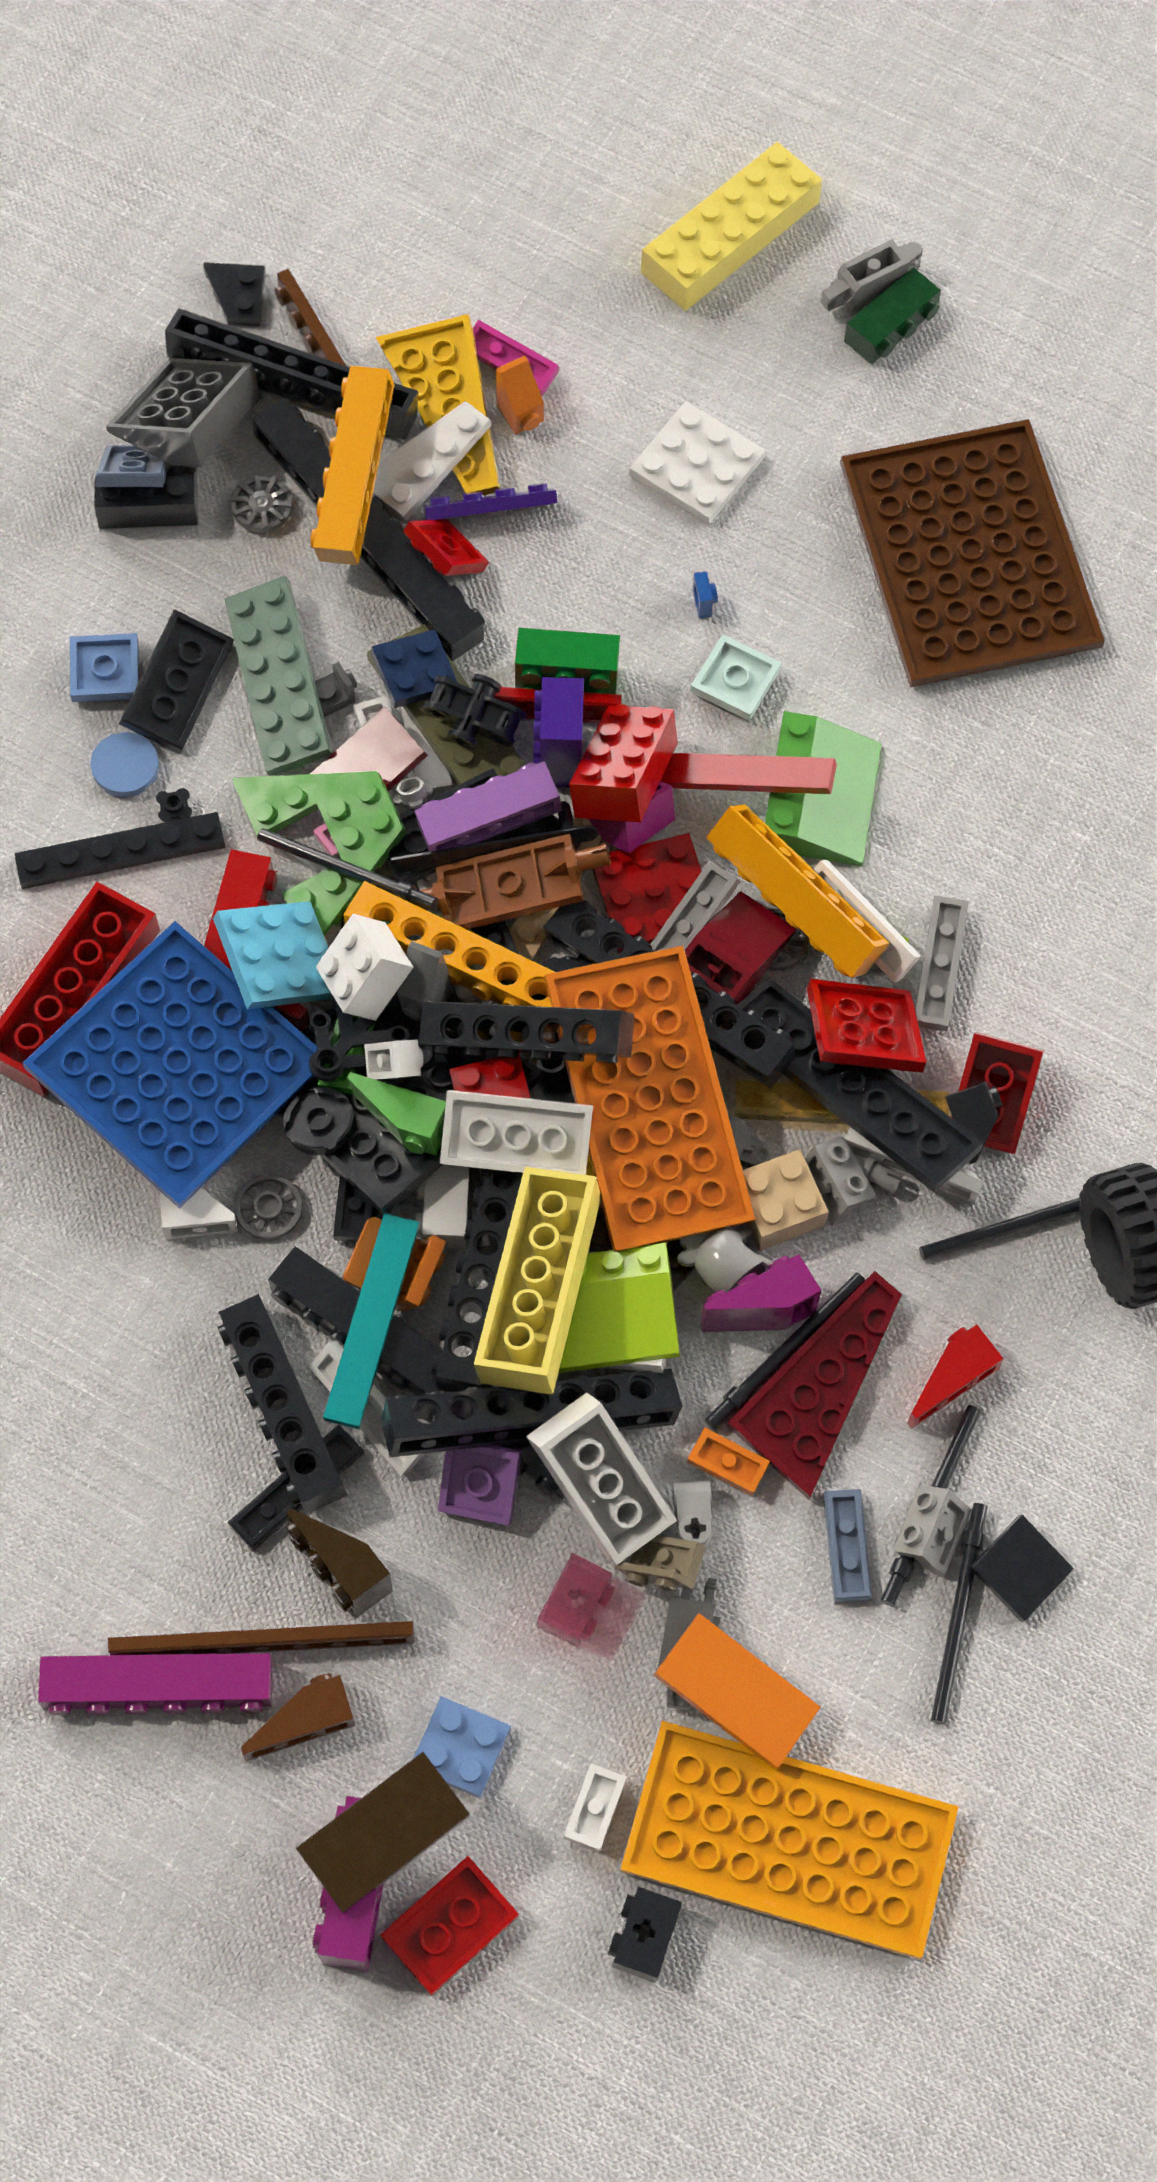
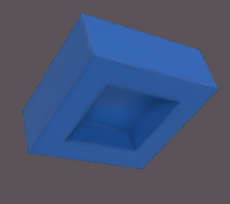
[692,571,718,619]

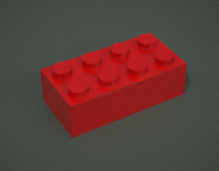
[569,704,678,823]

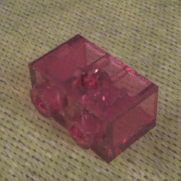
[538,1553,615,1648]

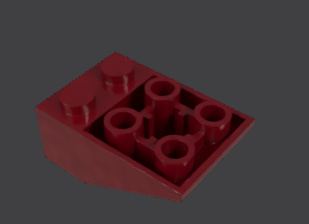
[685,891,797,1005]

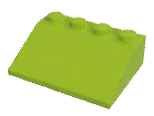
[558,1243,680,1373]

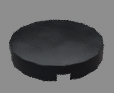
[283,1087,356,1155]

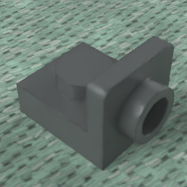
[315,661,357,717]

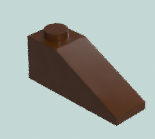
[241,1673,356,1762]

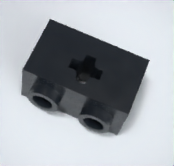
[608,1887,682,1983]

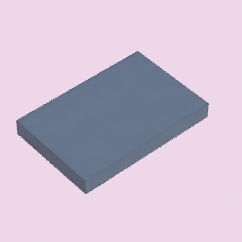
[95,445,170,487]

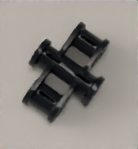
[422,674,527,749]

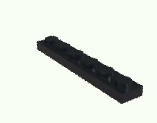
[14,812,225,889]

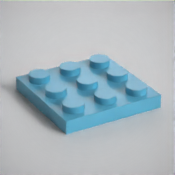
[213,901,331,1009]

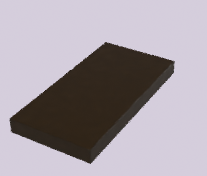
[296,1752,470,1914]

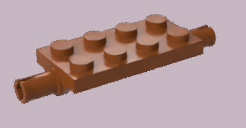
[412,834,611,930]

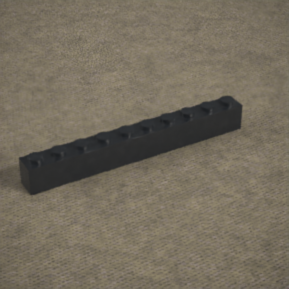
[252,398,485,662]
[268,1246,565,1499]

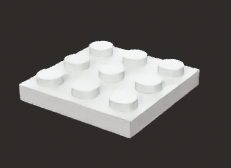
[629,401,766,525]

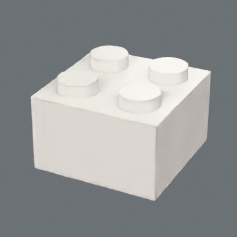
[316,914,413,1021]

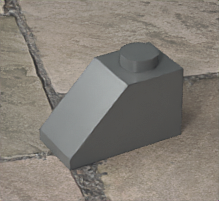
[397,941,454,1021]

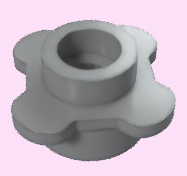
[393,777,433,809]

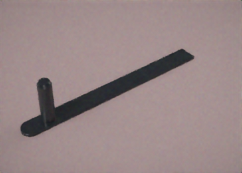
[391,801,598,874]

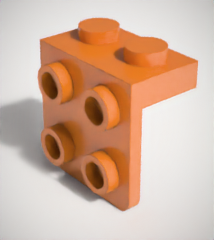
[343,1217,446,1312]

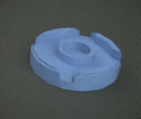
[90,732,160,798]

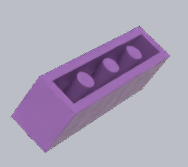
[415,761,562,852]

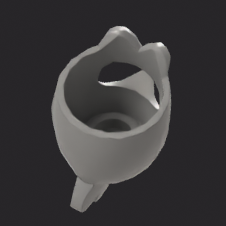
[677,1228,773,1292]

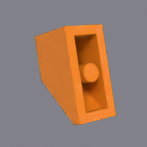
[496,355,544,435]

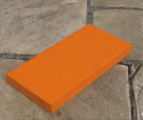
[653,1613,821,1770]

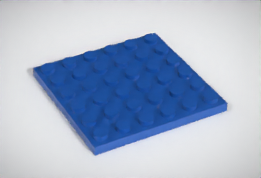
[23,921,325,1209]

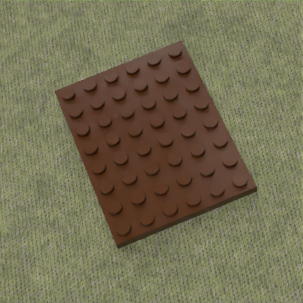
[840,419,1105,687]

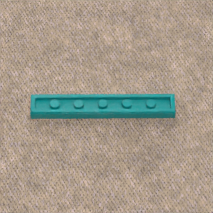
[323,1214,420,1430]

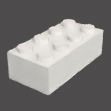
[526,1393,677,1565]

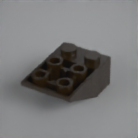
[285,1508,393,1618]

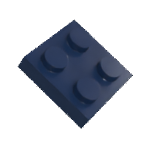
[371,629,458,708]

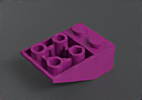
[700,1254,822,1332]

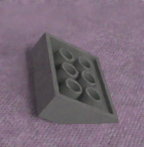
[106,358,262,468]

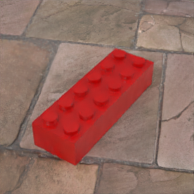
[0,881,160,1098]

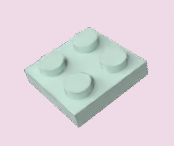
[690,634,782,721]

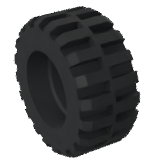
[1079,1162,1157,1309]

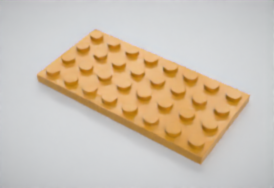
[620,1720,959,1960]

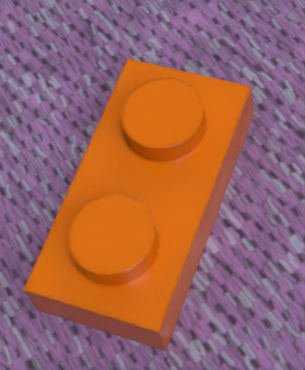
[687,1427,770,1497]

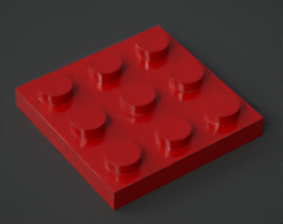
[592,833,702,953]
[807,979,927,1073]

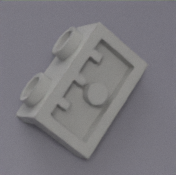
[805,1137,876,1226]
[893,1485,972,1576]

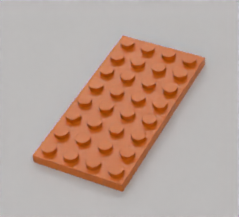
[544,945,756,1252]

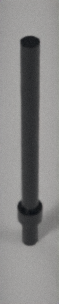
[257,828,439,911]
[919,1194,1081,1260]
[705,1272,865,1429]
[880,1405,981,1607]
[931,1503,988,1725]

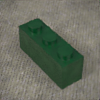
[844,267,941,365]

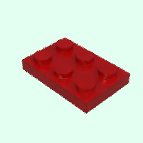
[380,1856,520,1997]

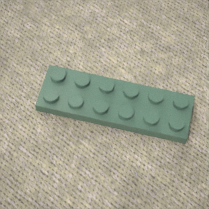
[224,576,333,776]

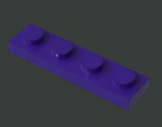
[423,483,558,520]

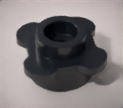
[156,788,192,822]

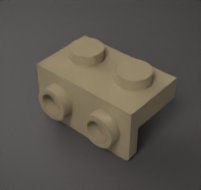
[614,1536,706,1592]

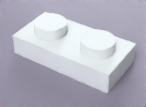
[563,1764,627,1852]

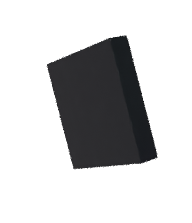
[969,1514,1074,1622]

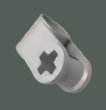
[673,1481,712,1553]

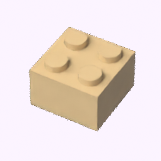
[743,1149,829,1251]

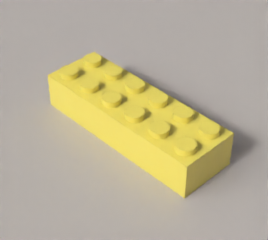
[641,141,822,311]
[474,1167,601,1394]

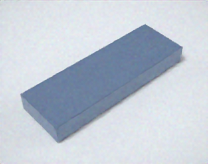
[823,1489,872,1604]

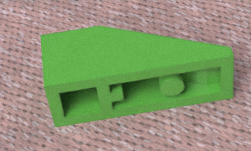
[347,1072,446,1156]

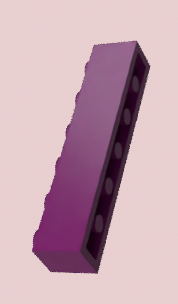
[38,1653,273,1715]

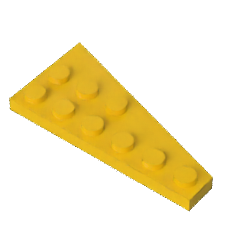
[375,314,500,496]

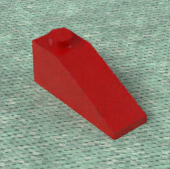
[907,1324,1004,1429]

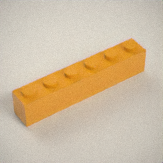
[310,365,395,565]
[706,804,890,978]

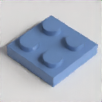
[70,633,139,702]
[414,1696,511,1799]

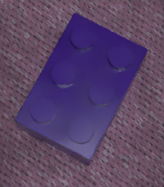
[533,677,584,788]

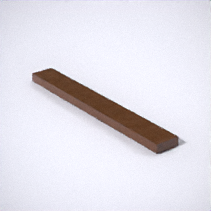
[108,1621,415,1655]

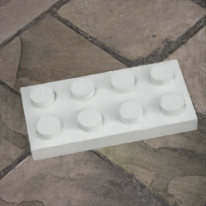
[440,1090,593,1175]

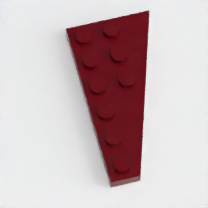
[727,1271,902,1500]

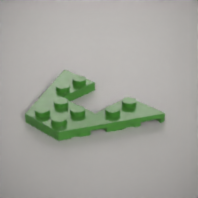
[232,771,407,936]

